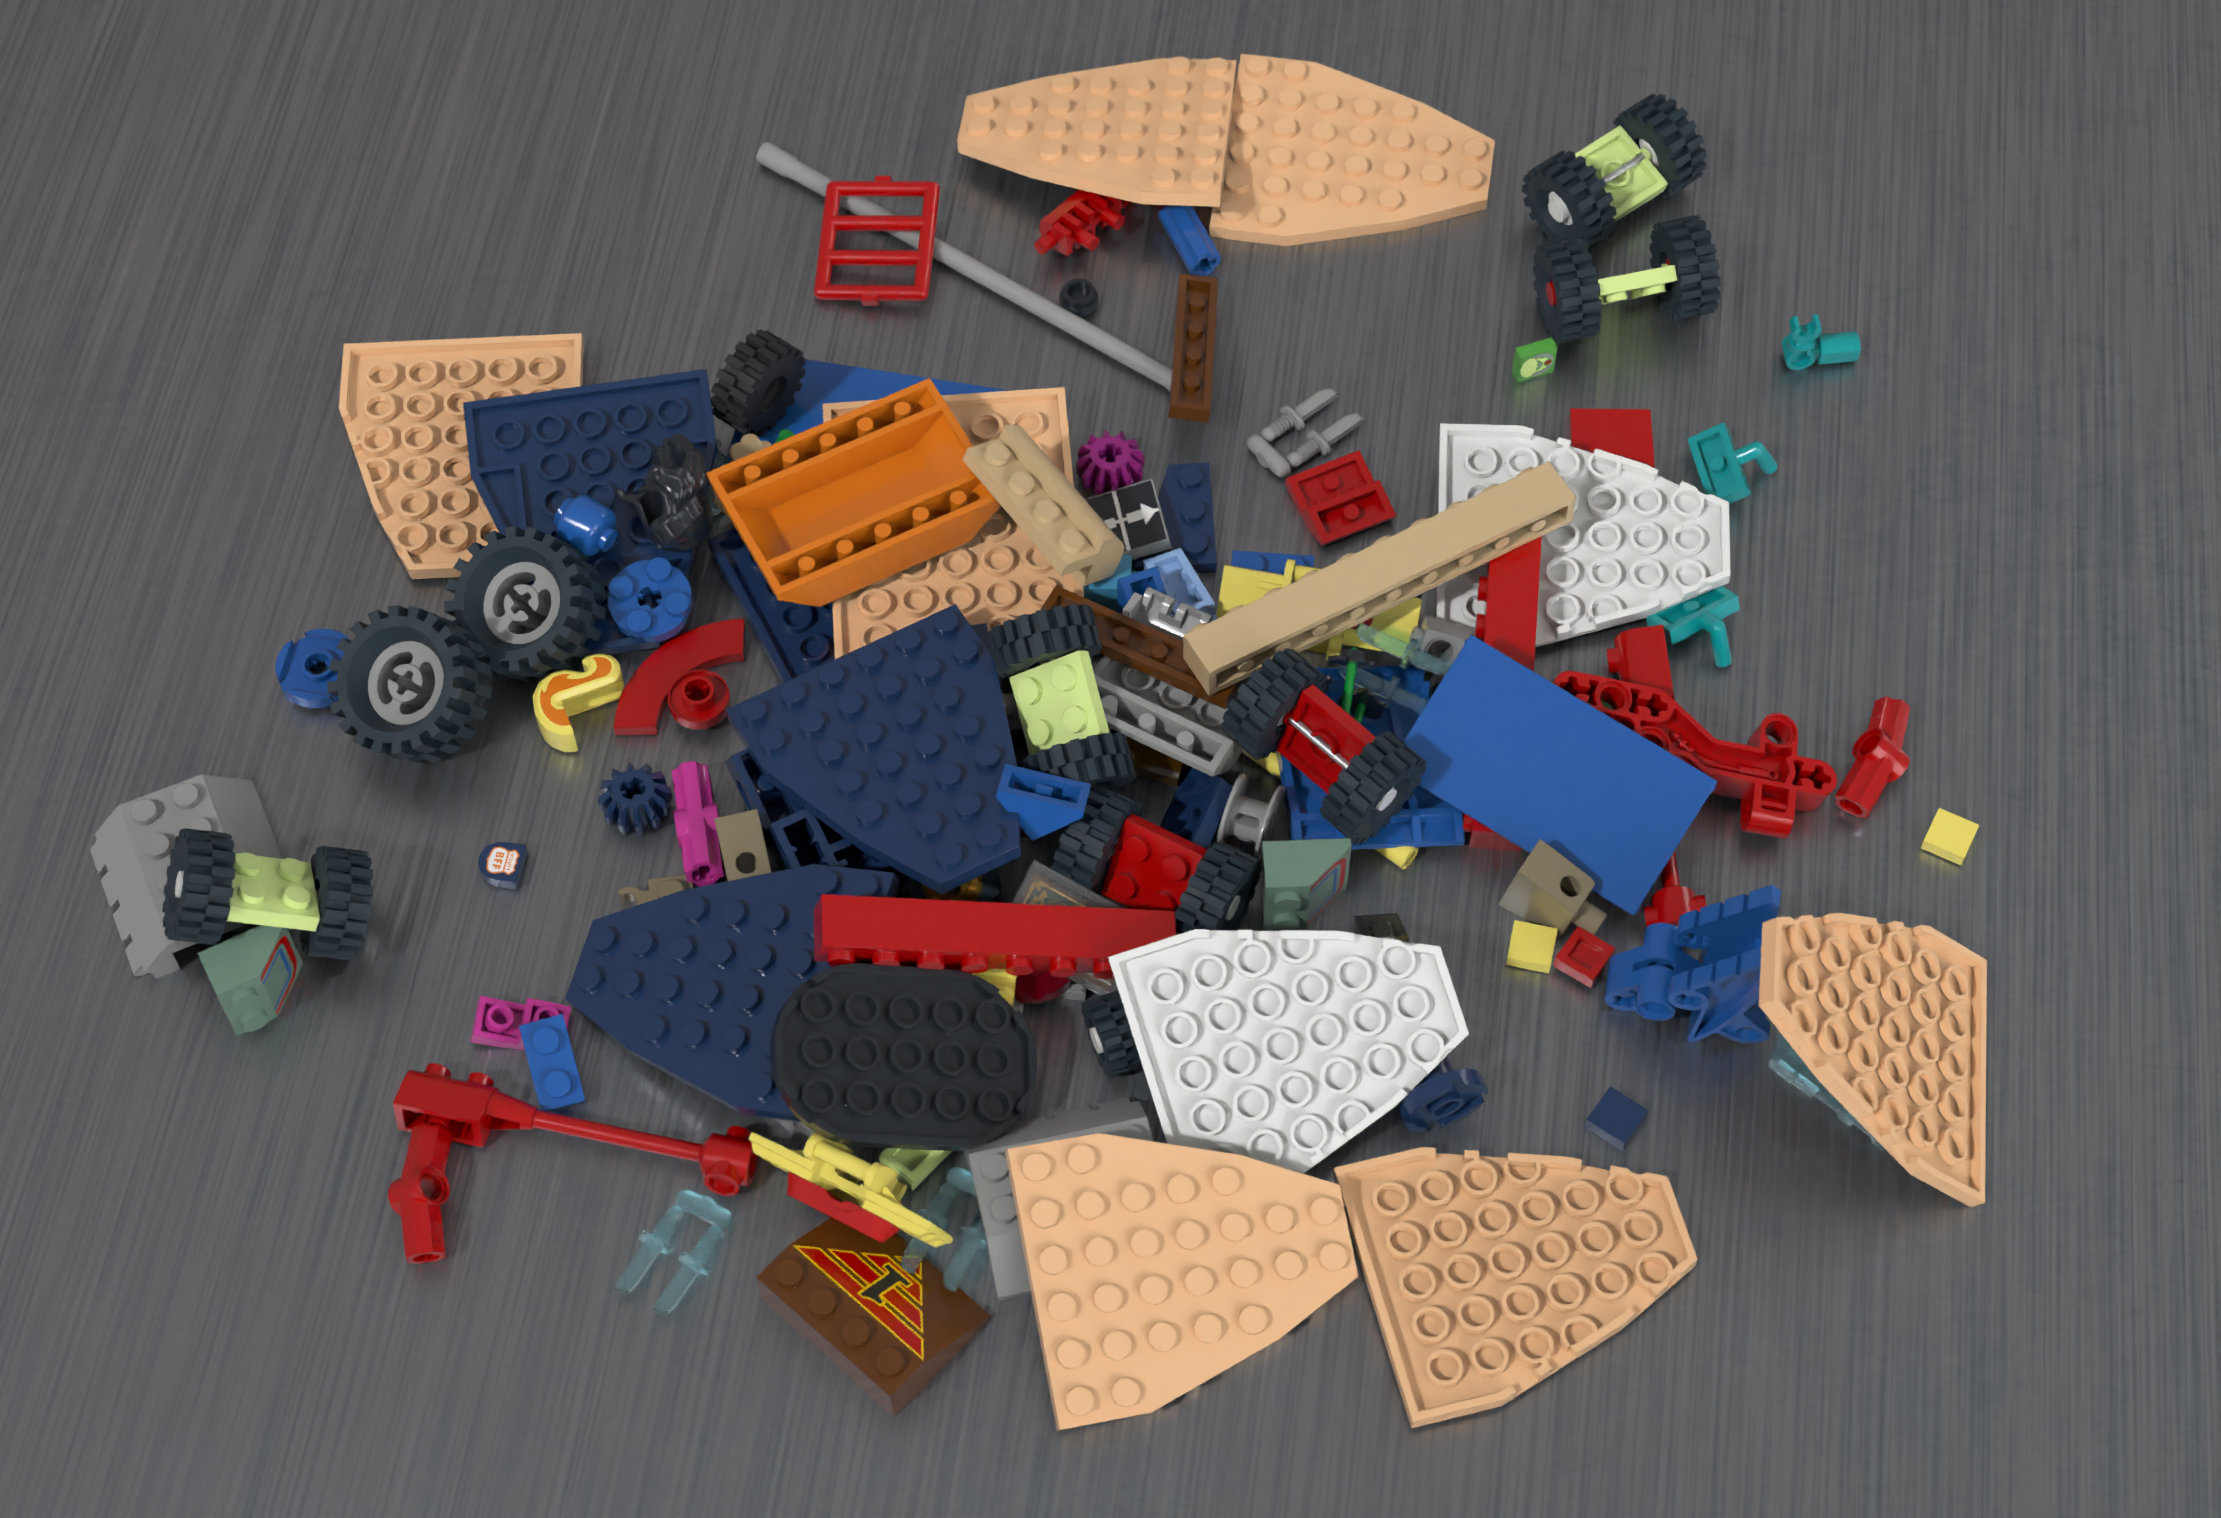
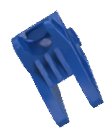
[1604,884,1781,1043]

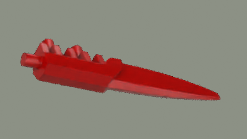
[1034,190,1132,256]

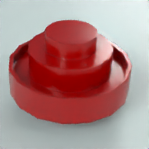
[668,669,731,730]

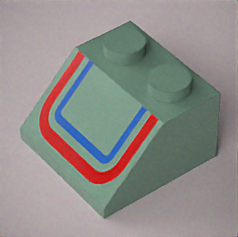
[1260,838,1351,931]
[198,925,303,1035]

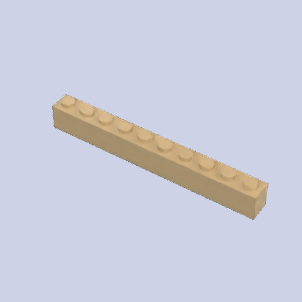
[1183,461,1576,696]

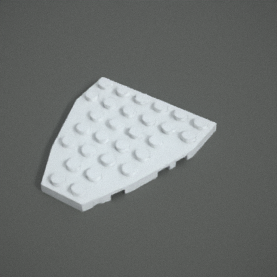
[1436,424,1731,650]
[1108,929,1469,1174]

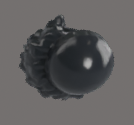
[616,434,713,552]

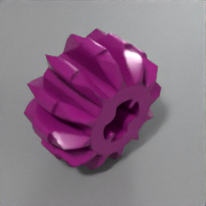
[1076,429,1145,495]

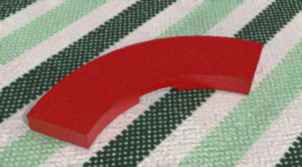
[613,619,746,736]

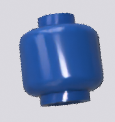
[554,494,618,556]

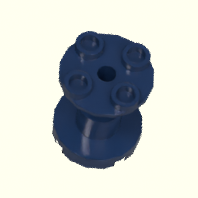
[1398,1056,1489,1133]

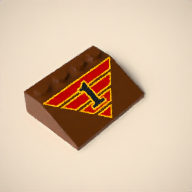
[756,1218,991,1417]

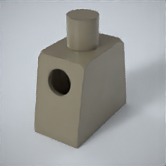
[714,809,771,881]
[1499,839,1607,937]

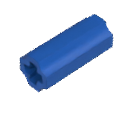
[1158,205,1221,276]

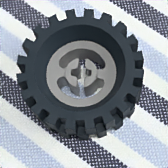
[444,526,606,683]
[327,605,492,763]

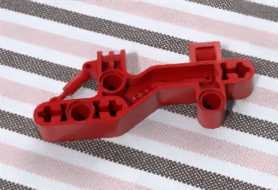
[1552,671,1837,840]

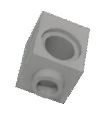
[1407,615,1475,676]

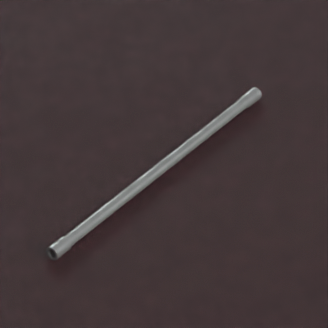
[756,142,1172,392]

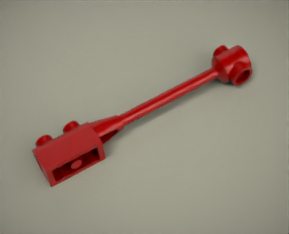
[1606,625,1707,927]
[393,1063,759,1196]

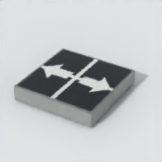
[1085,479,1172,560]

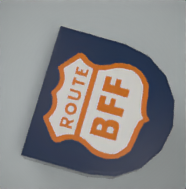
[478,842,528,890]

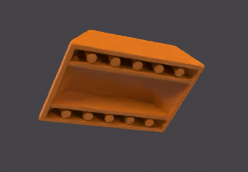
[706,378,1001,607]

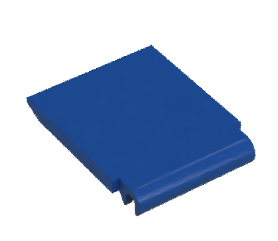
[1276,665,1465,850]

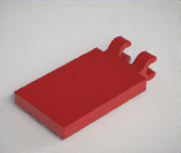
[1569,408,1655,468]

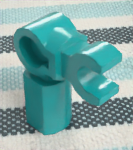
[1781,314,1861,370]

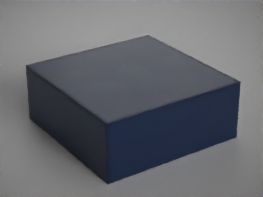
[1584,1086,1649,1151]

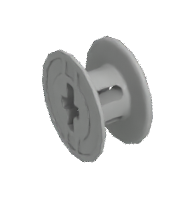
[1216,773,1285,865]

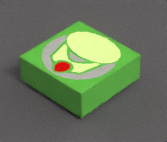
[1512,337,1558,383]

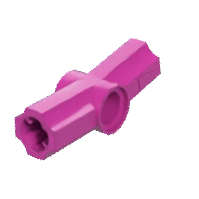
[671,761,724,887]

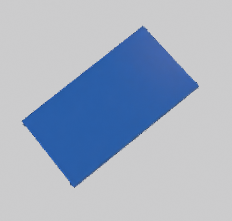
[1403,635,1718,917]

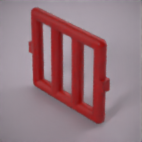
[814,176,940,306]

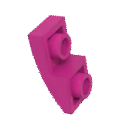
[470,995,571,1050]

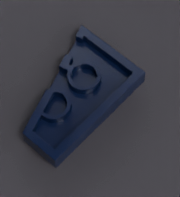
[1135,463,1217,573]

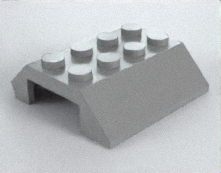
[1093,587,1251,777]
[90,774,283,979]
[964,1098,1153,1301]

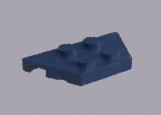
[1159,765,1233,850]

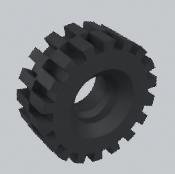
[711,330,806,437]

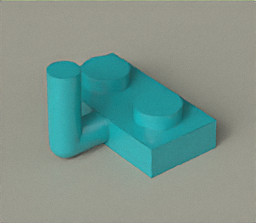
[1687,422,1778,504]
[1646,586,1740,667]

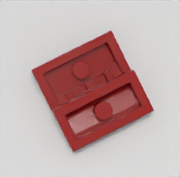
[1284,450,1396,547]

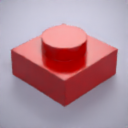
[1553,926,1616,988]

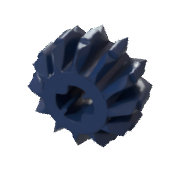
[598,762,673,837]

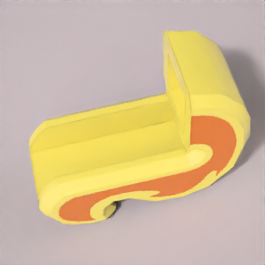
[532,653,624,753]

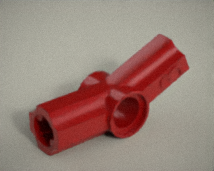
[1834,696,1911,818]
[388,1123,452,1264]

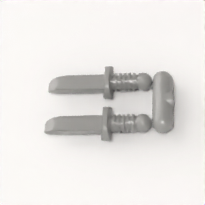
[1247,388,1365,477]

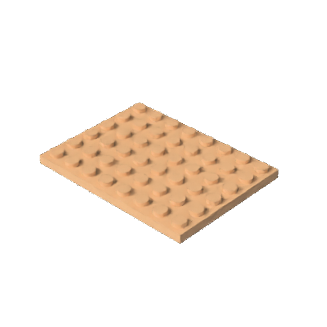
[823,387,1084,659]

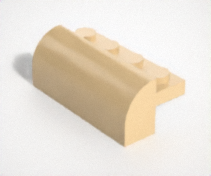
[963,425,1124,587]

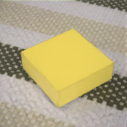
[1921,808,1979,865]
[1506,920,1558,974]

